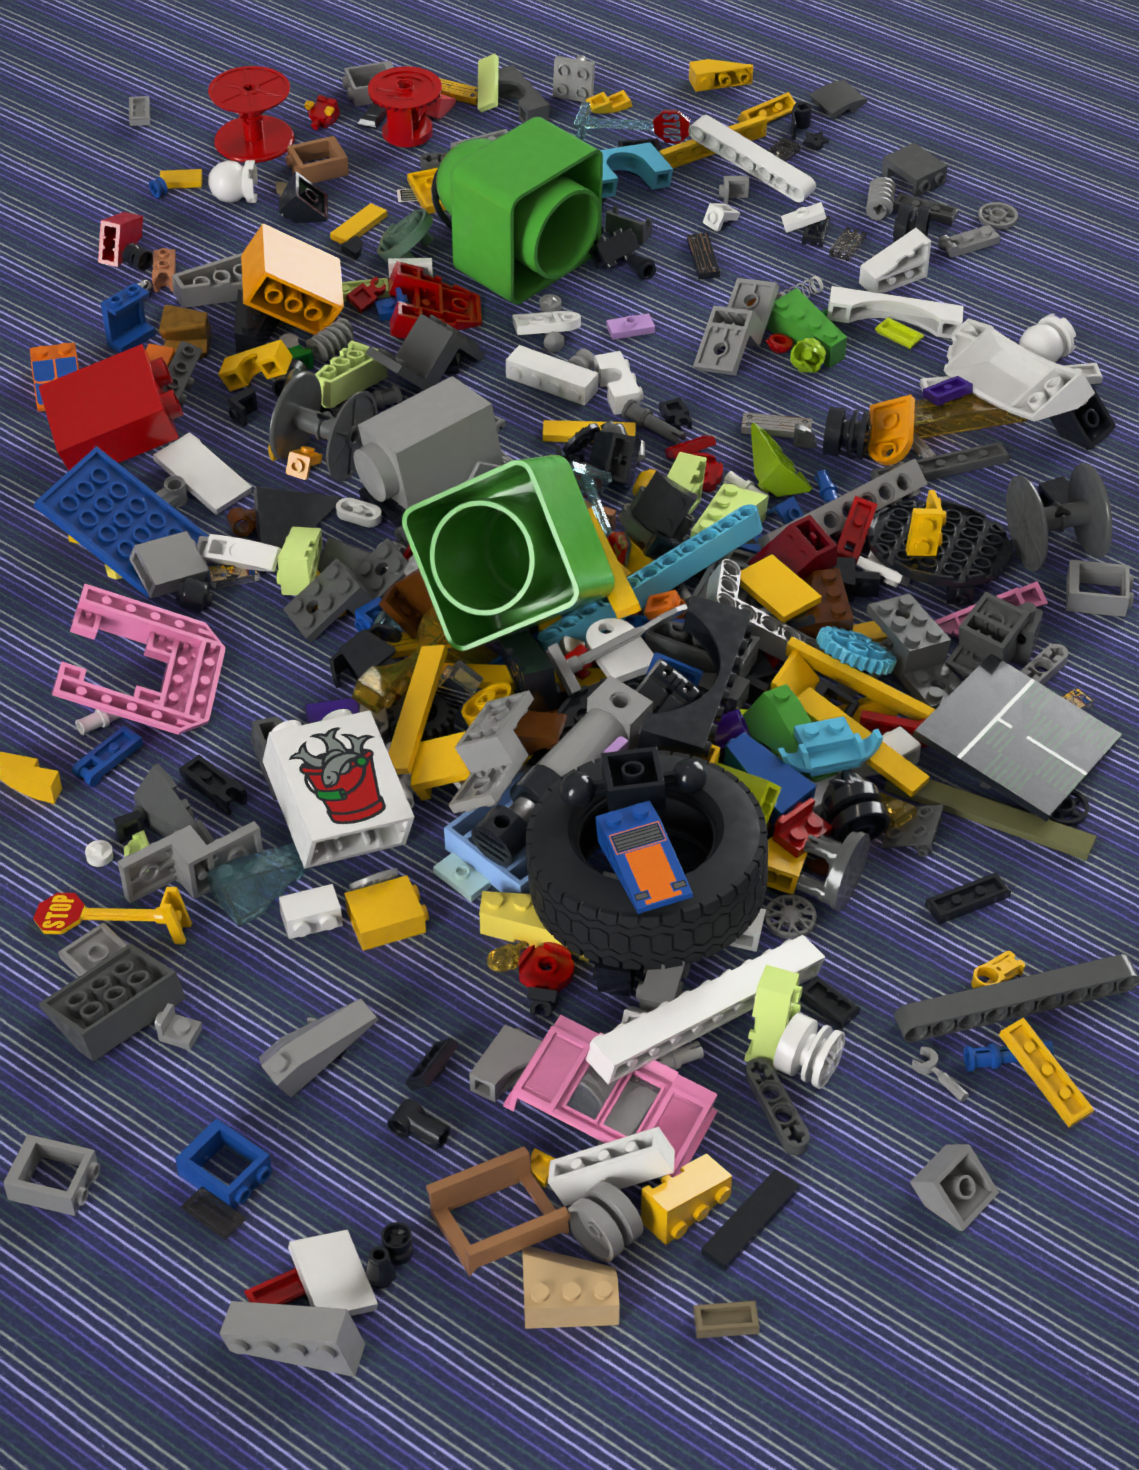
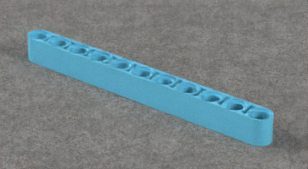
[537,504,763,657]

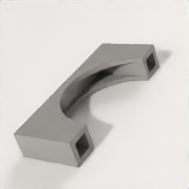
[469,1024,658,1145]

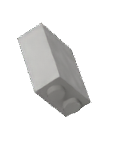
[129,531,208,599]

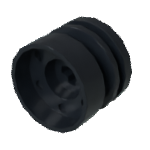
[823,406,872,460]

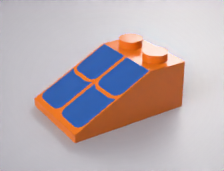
[30,342,79,412]

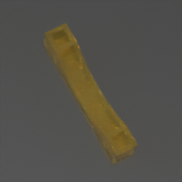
[351,606,448,714]

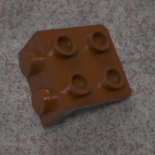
[379,568,437,639]

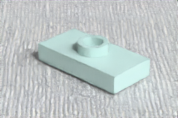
[433,852,491,902]

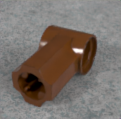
[227,507,256,537]

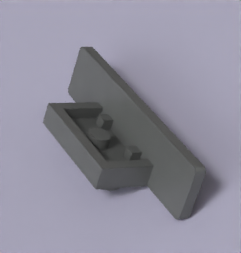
[163,341,202,407]

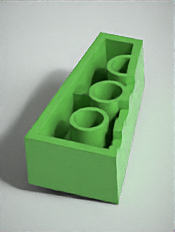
[766,288,847,368]

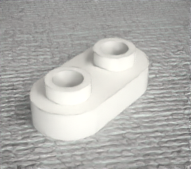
[336,498,382,528]

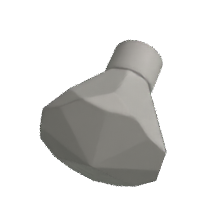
[544,331,564,352]

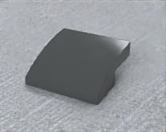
[809,80,868,119]

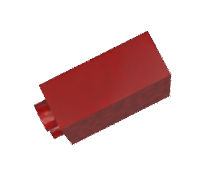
[38,344,184,471]

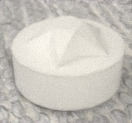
[85,840,113,867]

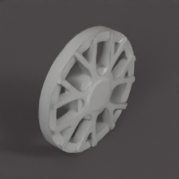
[978,202,1018,230]
[348,868,399,891]
[765,894,817,939]

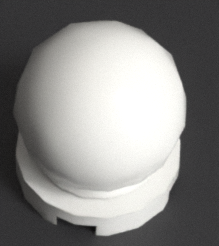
[208,160,258,203]
[1019,313,1076,363]

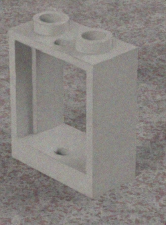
[342,61,394,107]
[1066,560,1134,617]
[3,1134,100,1216]

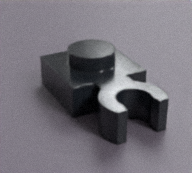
[659,398,692,431]

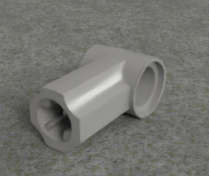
[156,475,188,507]

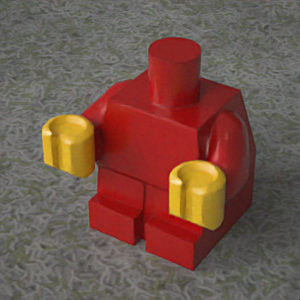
[304,95,340,130]

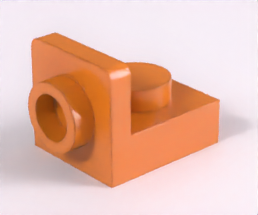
[644,590,686,620]

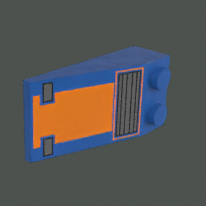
[596,801,693,914]

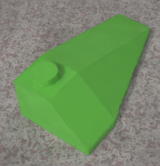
[743,684,838,783]

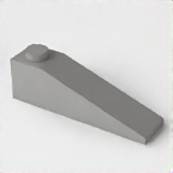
[259,999,379,1098]

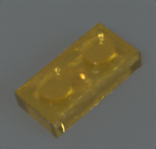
[880,792,917,828]

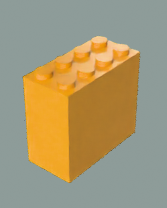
[241,223,344,335]

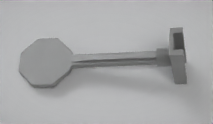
[545,604,688,697]

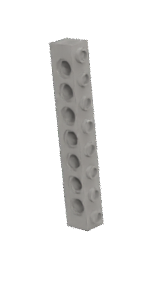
[757,459,928,549]

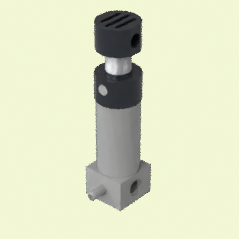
[471,675,653,867]

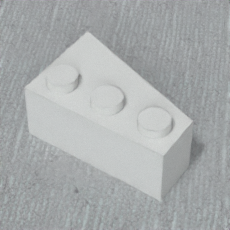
[859,228,931,294]

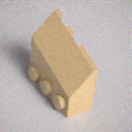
[522,1246,619,1329]

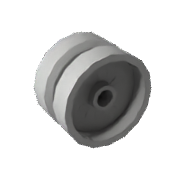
[567,1181,644,1262]

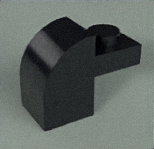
[830,557,880,603]

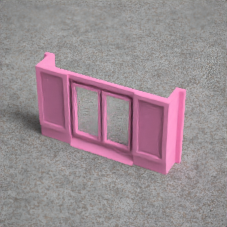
[503,1014,718,1178]

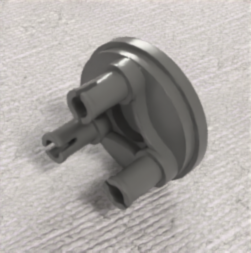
[796,831,870,911]

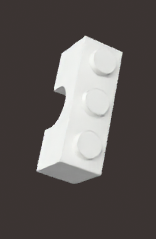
[594,351,643,415]

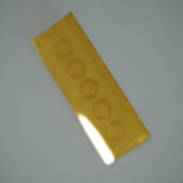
[913,393,1028,438]

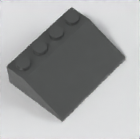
[38,943,186,1061]

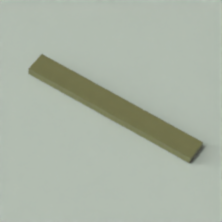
[884,779,1097,860]

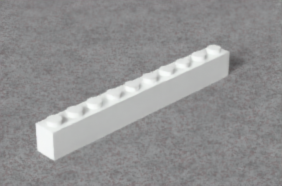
[586,935,825,1084]

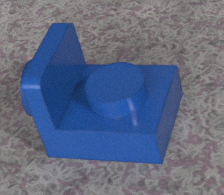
[375,287,408,321]
[355,597,386,632]

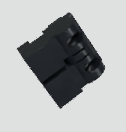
[635,658,700,714]

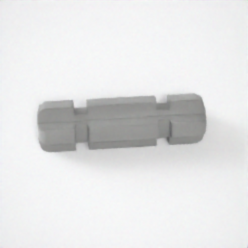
[911,431,936,459]

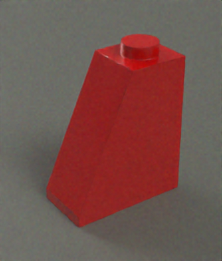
[98,212,143,267]

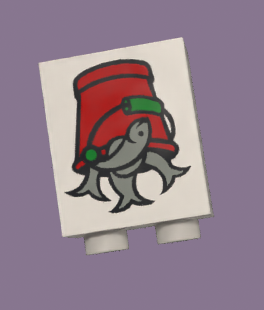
[263,709,414,869]

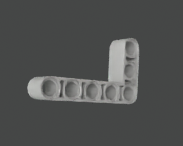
[705,559,822,662]

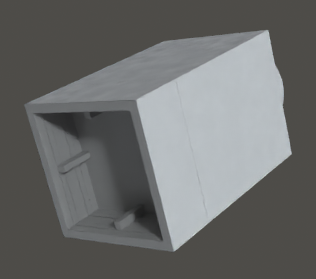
[354,376,503,510]

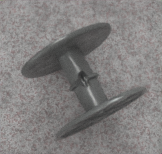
[269,371,378,481]
[1006,463,1112,571]

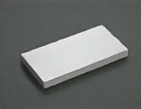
[153,433,252,515]

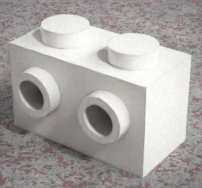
[279,884,343,939]

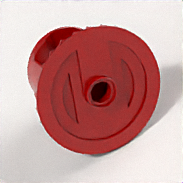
[368,66,442,148]

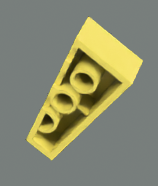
[479,891,589,962]

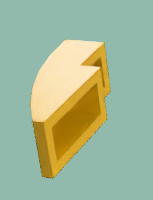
[0,752,62,804]

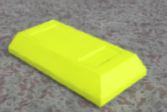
[875,317,924,349]

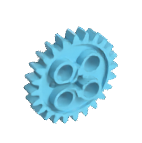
[816,626,897,675]

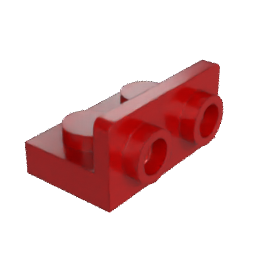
[772,798,833,858]

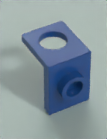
[766,496,804,525]

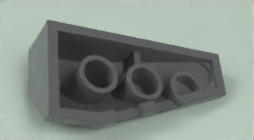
[133,763,214,845]

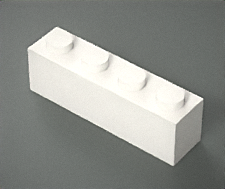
[506,345,598,406]
[548,1127,675,1206]

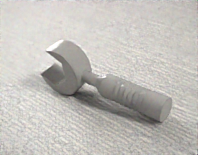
[912,1047,969,1102]

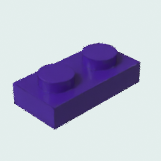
[922,376,973,406]

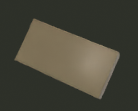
[693,1301,760,1338]

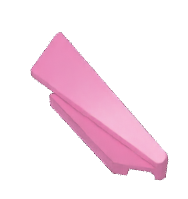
[935,581,1048,639]

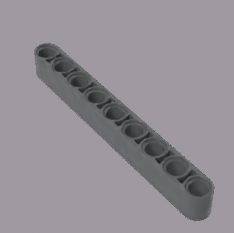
[894,954,1139,1042]

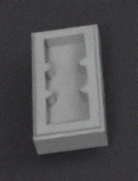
[129,96,150,126]

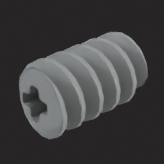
[866,177,896,221]
[305,318,354,362]

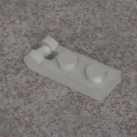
[938,225,1000,257]

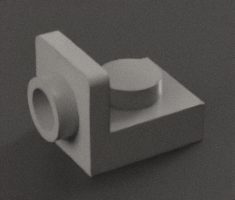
[155,1003,203,1050]

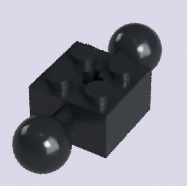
[559,746,708,812]

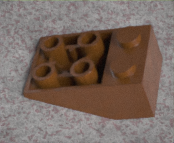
[514,711,567,757]

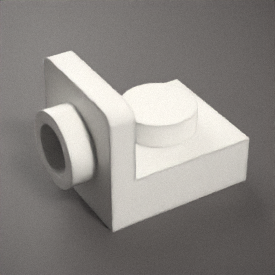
[703,203,740,231]

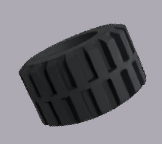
[388,692,455,742]

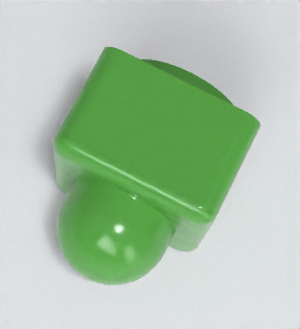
[436,117,603,305]
[402,455,615,651]

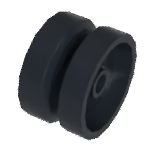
[893,203,931,243]
[822,781,891,843]

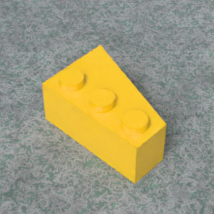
[641,1154,732,1245]

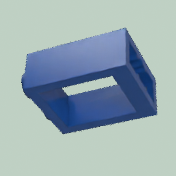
[175,1118,272,1212]

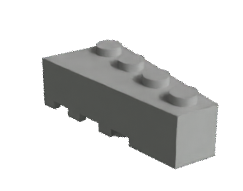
[172,253,243,308]
[636,961,691,1011]

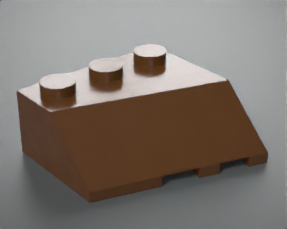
[784,568,854,640]

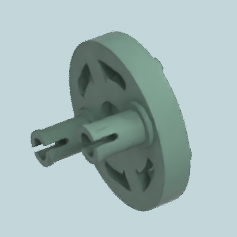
[377,209,434,262]

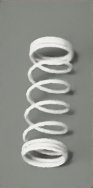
[776,276,823,300]

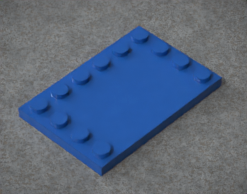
[34,446,209,598]

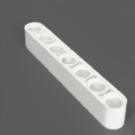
[688,115,816,202]

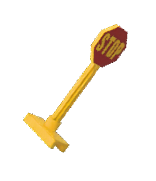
[33,887,192,944]

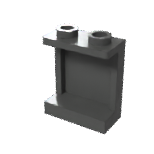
[882,143,948,197]

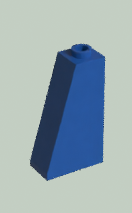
[723,732,817,828]

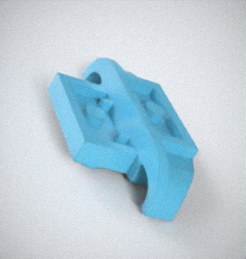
[778,716,883,777]

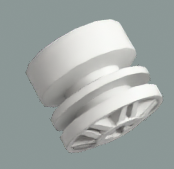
[773,1013,845,1089]

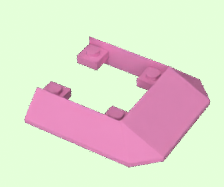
[52,584,226,735]

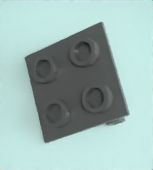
[881,804,944,857]

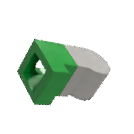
[279,333,314,370]

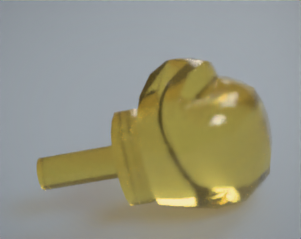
[487,941,527,972]

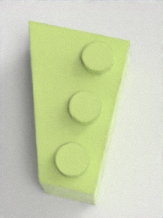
[277,527,323,596]

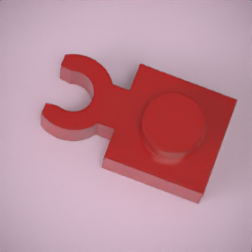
[346,277,386,314]

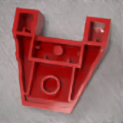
[388,261,482,339]

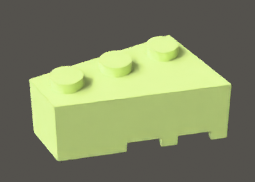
[667,452,707,514]
[744,965,803,1071]

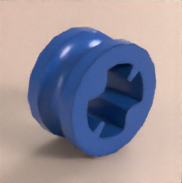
[149,177,168,198]

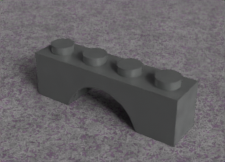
[498,65,551,123]

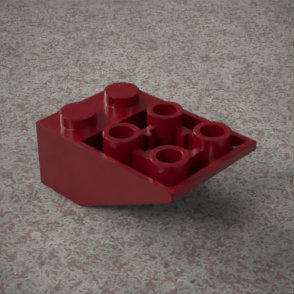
[748,515,837,580]

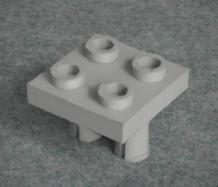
[553,55,595,102]

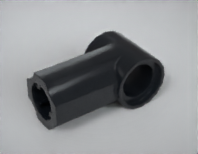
[387,1099,450,1150]

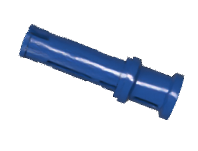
[963,1041,1054,1072]

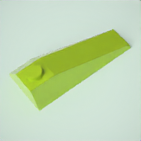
[751,422,813,497]

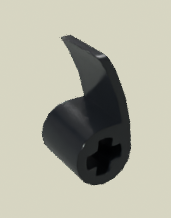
[791,102,812,140]

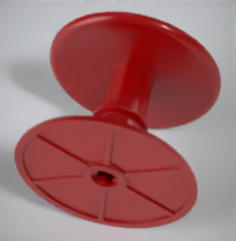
[208,66,295,163]

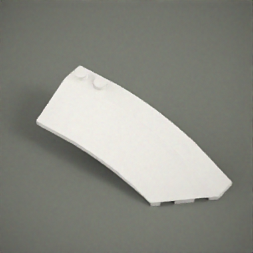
[944,318,1095,422]

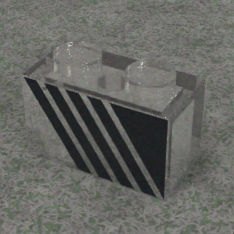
[436,660,484,714]

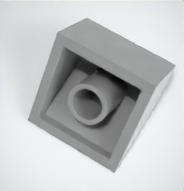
[910,1144,999,1231]

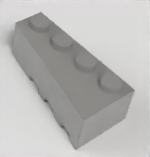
[219,1301,365,1377]

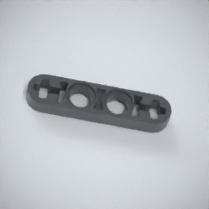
[745,1058,810,1155]

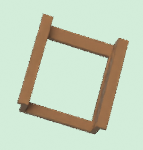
[426,1146,571,1277]

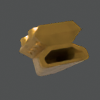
[159,305,212,359]

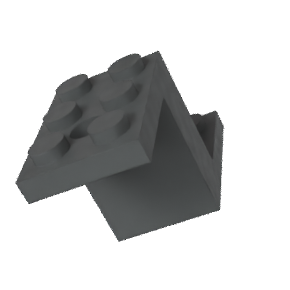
[365,314,485,390]

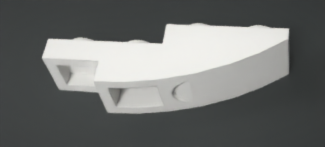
[197,534,281,572]

